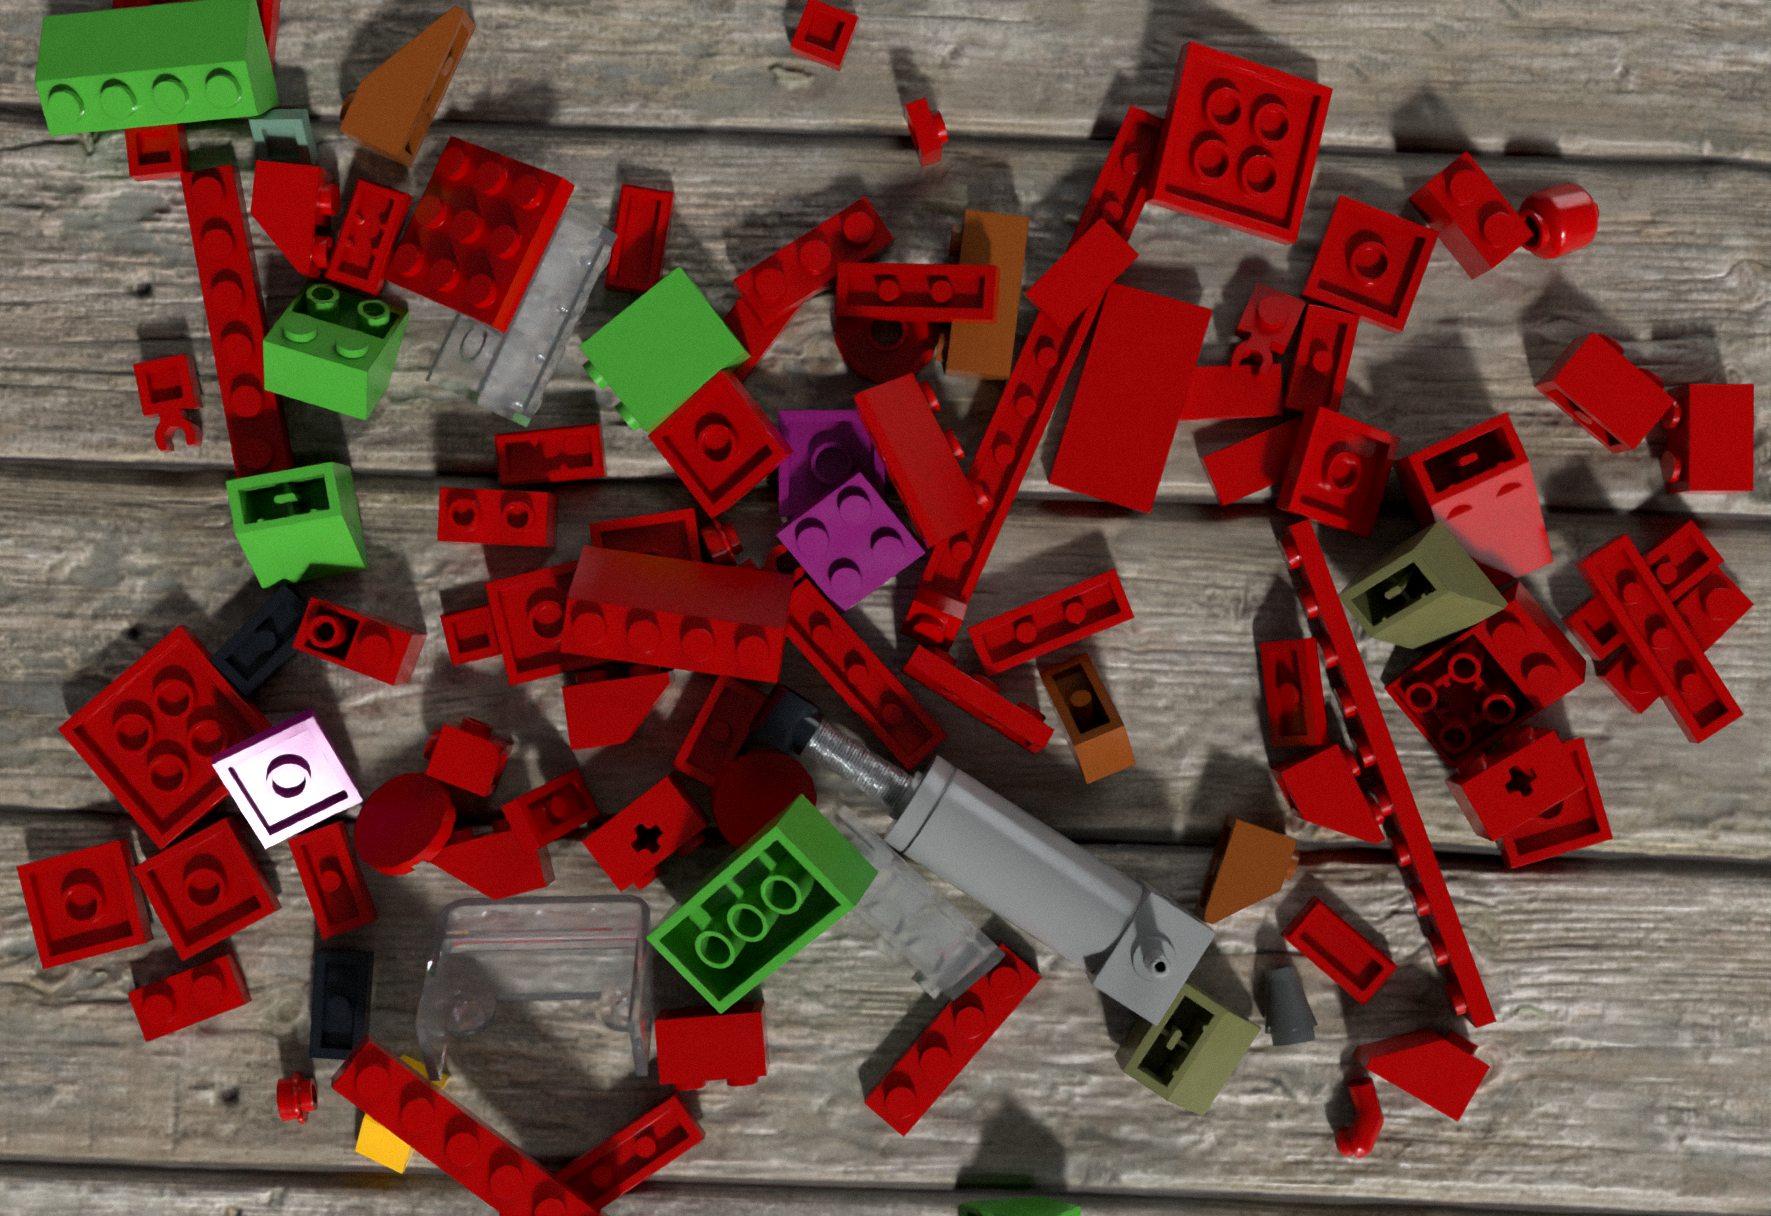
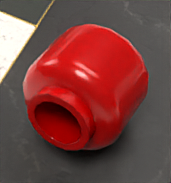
[1518,182,1599,259]

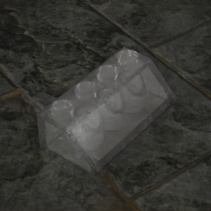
[425,206,618,428]
[825,805,1006,1001]

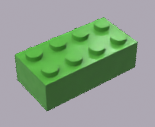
[646,793,878,1014]

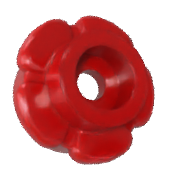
[699,518,743,567]
[276,1071,318,1124]

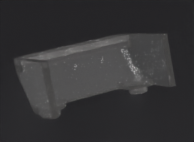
[414,895,654,1081]

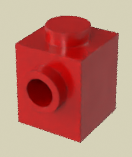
[424,716,514,797]

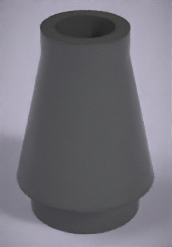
[1263,965,1318,1046]

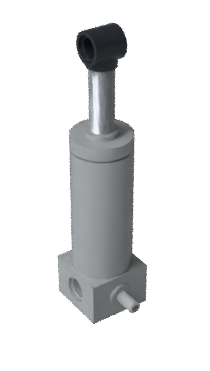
[748,682,1216,1026]

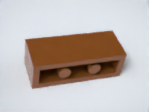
[936,209,1029,383]

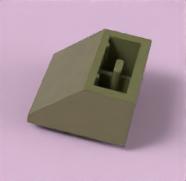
[1338,519,1508,653]
[1114,979,1261,1116]

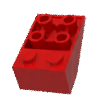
[1393,412,1554,588]
[1384,580,1586,768]

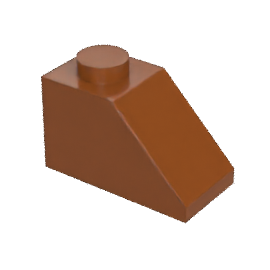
[1038,652,1136,784]
[1194,814,1300,924]

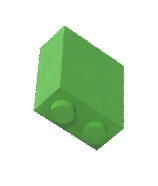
[579,266,751,433]

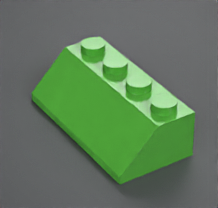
[35,0,280,136]

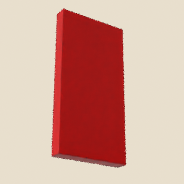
[1048,282,1213,514]

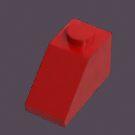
[1352,1027,1490,1122]

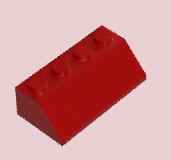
[559,545,795,683]

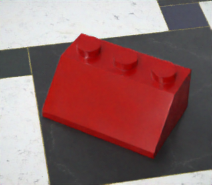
[853,373,989,550]

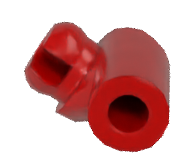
[1335,1077,1384,1158]

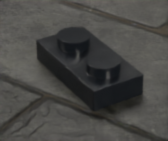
[209,584,309,697]
[309,948,374,1060]

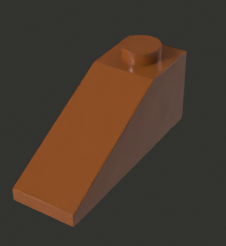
[339,6,476,169]

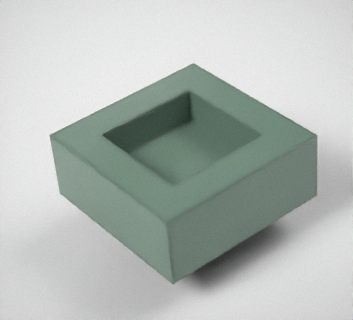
[248,109,318,166]

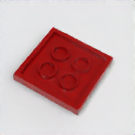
[1144,41,1333,246]
[383,136,575,333]
[58,625,273,850]

